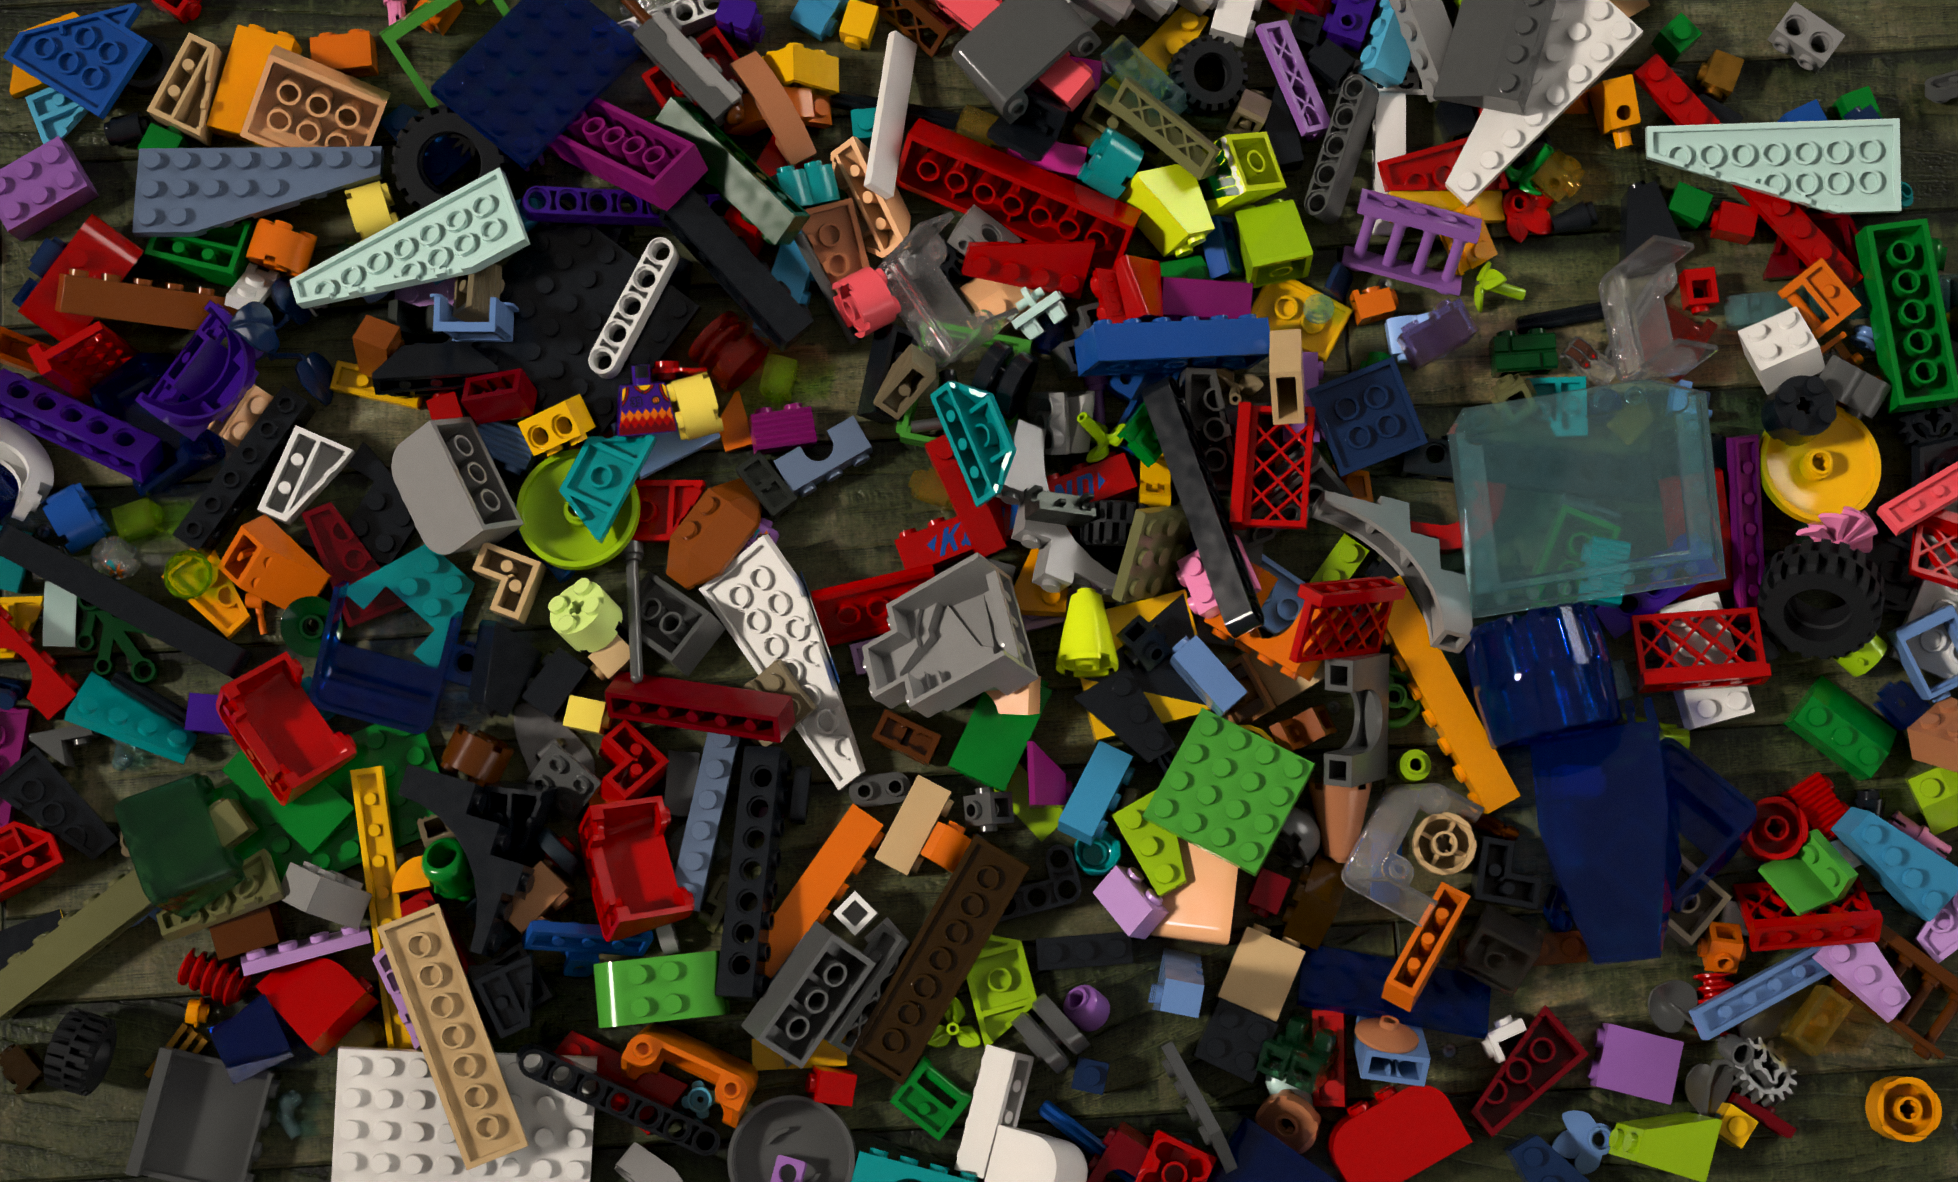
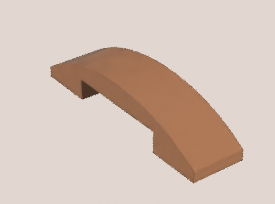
[729,51,817,166]

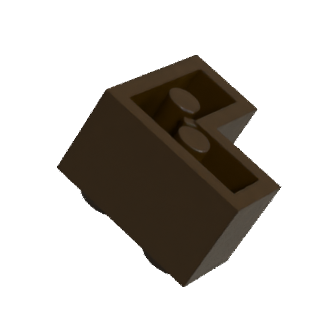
[1281,853,1352,950]

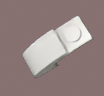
[0,417,54,521]

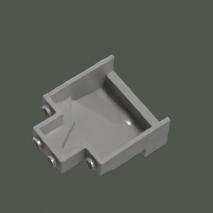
[862,552,1038,718]

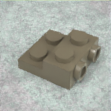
[741,659,818,747]

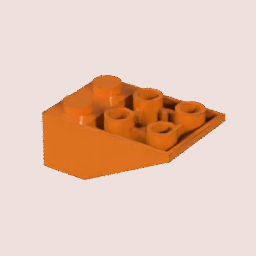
[217,514,331,610]

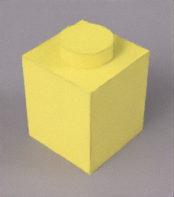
[563,695,613,736]

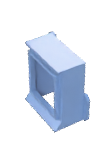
[430,294,519,342]

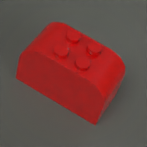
[17,213,144,342]
[1326,1084,1473,1182]

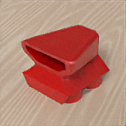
[1090,255,1163,324]
[1135,1129,1217,1182]

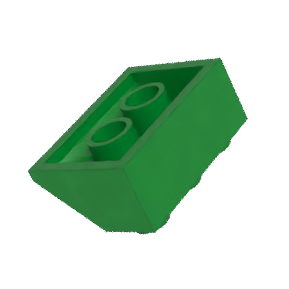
[1783,675,1897,781]

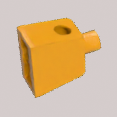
[1588,74,1641,149]

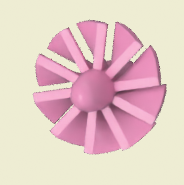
[1796,506,1878,553]

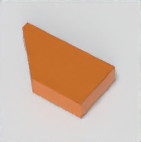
[720,391,752,454]

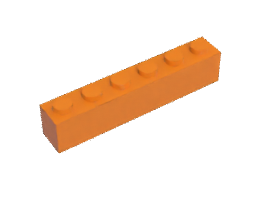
[746,804,886,979]

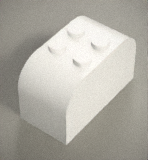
[984,1125,1088,1182]

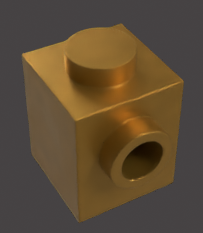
[1696,49,1744,102]

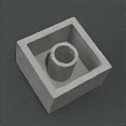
[281,861,373,930]

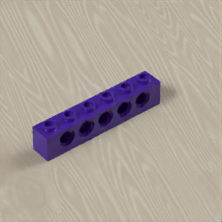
[0,368,164,483]

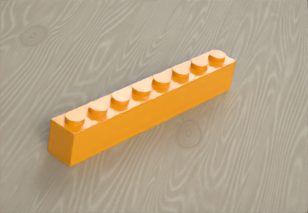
[1373,575,1521,814]

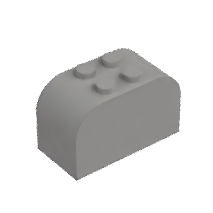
[391,416,524,555]

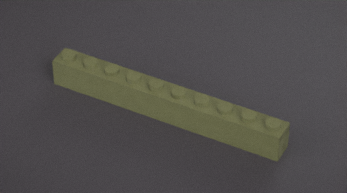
[0,798,259,1020]

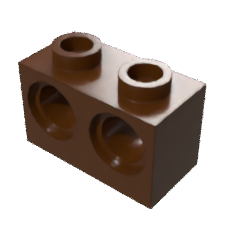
[872,709,942,767]

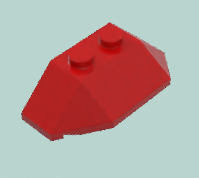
[0,821,65,902]

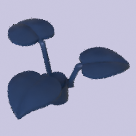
[227,275,334,406]

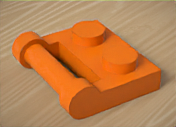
[1777,257,1862,340]

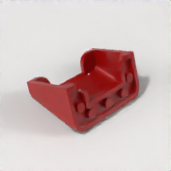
[216,651,357,806]
[578,795,695,942]

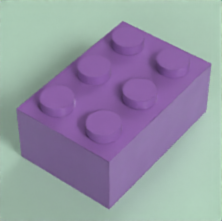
[0,136,99,241]

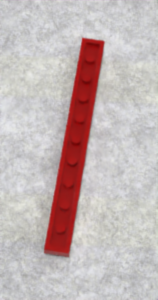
[1632,53,1864,290]

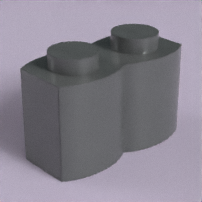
[1819,354,1892,420]

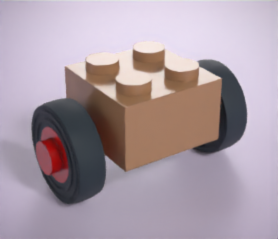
[465,827,585,947]

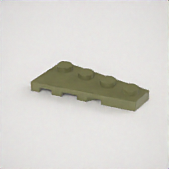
[156,848,285,942]

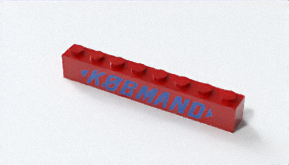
[894,451,1138,570]

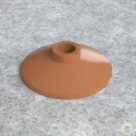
[1354,1015,1419,1054]

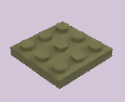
[1111,505,1191,602]

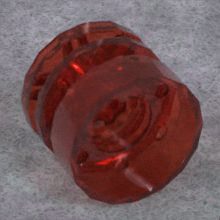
[688,311,770,393]

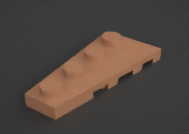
[801,198,870,295]

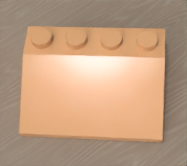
[240,45,391,147]

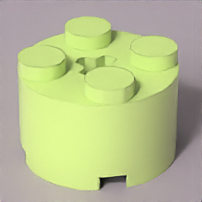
[548,578,623,653]

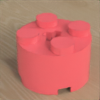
[832,266,901,338]

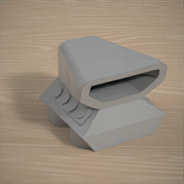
[1026,390,1095,455]

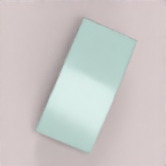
[43,580,77,647]

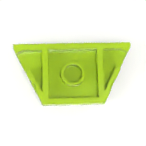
[966,935,1037,1047]

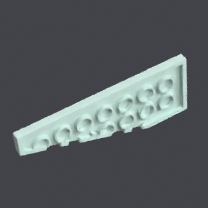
[1645,118,1902,215]
[290,167,530,309]

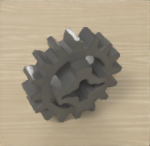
[1728,1037,1797,1107]

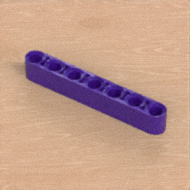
[519,186,730,227]

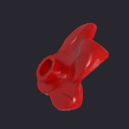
[1502,188,1554,243]
[651,361,709,381]

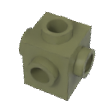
[1490,373,1538,423]

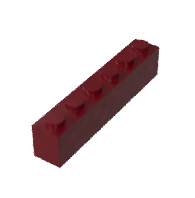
[604,671,795,743]

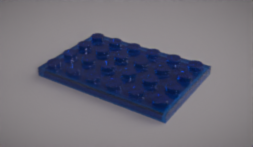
[431,0,643,169]

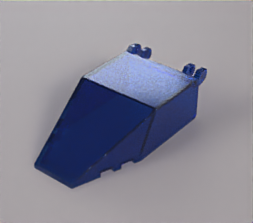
[1528,697,1682,965]

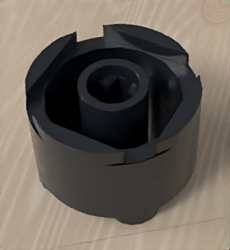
[1761,375,1837,446]

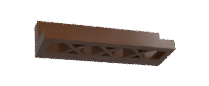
[864,0,961,58]

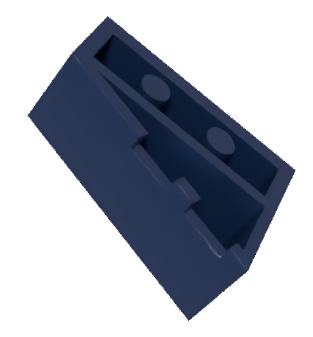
[1503,1133,1590,1182]

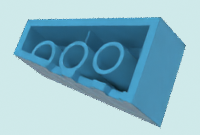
[1831,807,1958,922]

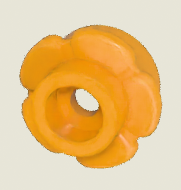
[185,997,210,1028]

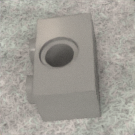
[947,204,1022,255]

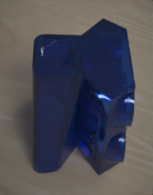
[208,994,293,1085]

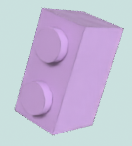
[1093,865,1169,939]

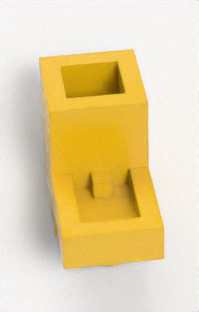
[1138,453,1171,507]

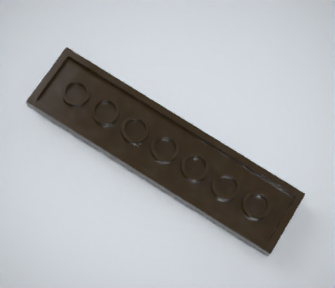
[851,834,1031,1085]

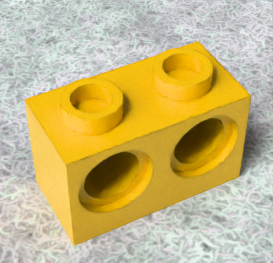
[517,394,596,457]

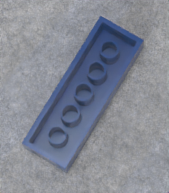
[1074,314,1270,377]

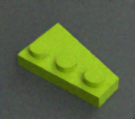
[1112,789,1187,898]

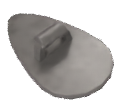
[514,703,595,775]

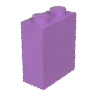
[1587,1023,1684,1105]

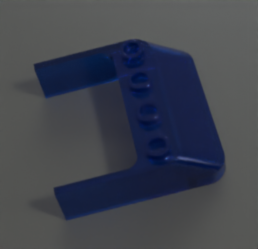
[309,580,464,734]
[1579,737,1757,913]

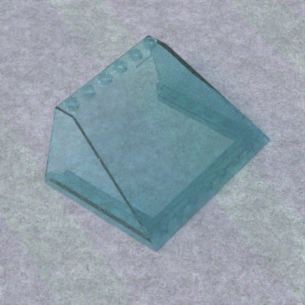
[1447,378,1726,619]

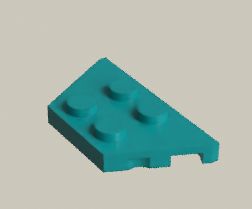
[559,435,657,544]

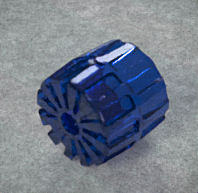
[1464,602,1621,750]

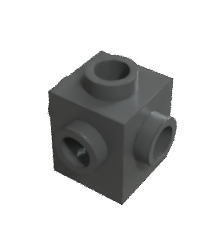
[963,787,1014,833]

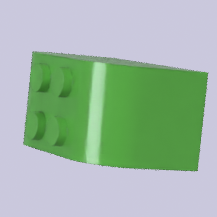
[593,951,730,1028]

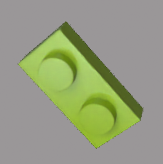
[1309,533,1369,583]

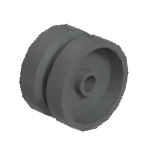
[1011,992,1091,1075]

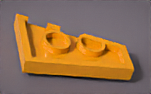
[161,549,251,640]

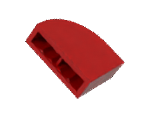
[255,957,379,1057]

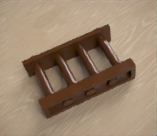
[1827,923,1958,1060]

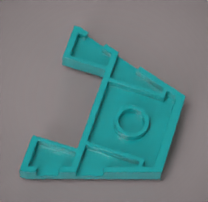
[343,544,475,672]

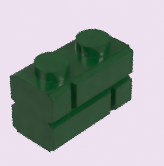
[1489,328,1558,378]

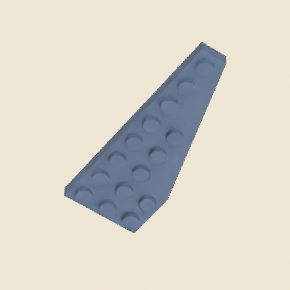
[132,146,384,237]

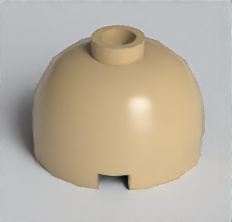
[1412,812,1477,876]

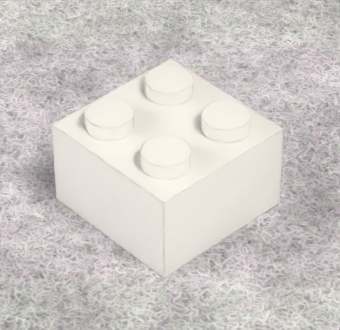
[1738,306,1825,395]

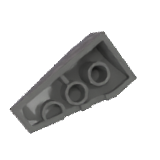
[1230,444,1354,551]

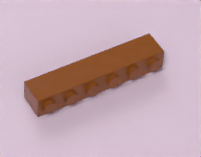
[55,268,238,331]

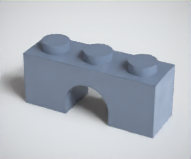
[774,416,873,498]

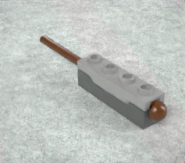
[620,0,745,128]

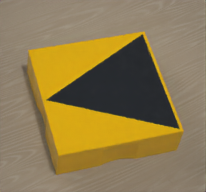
[1080,589,1213,743]

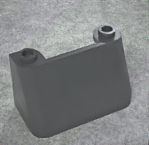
[952,0,1102,125]

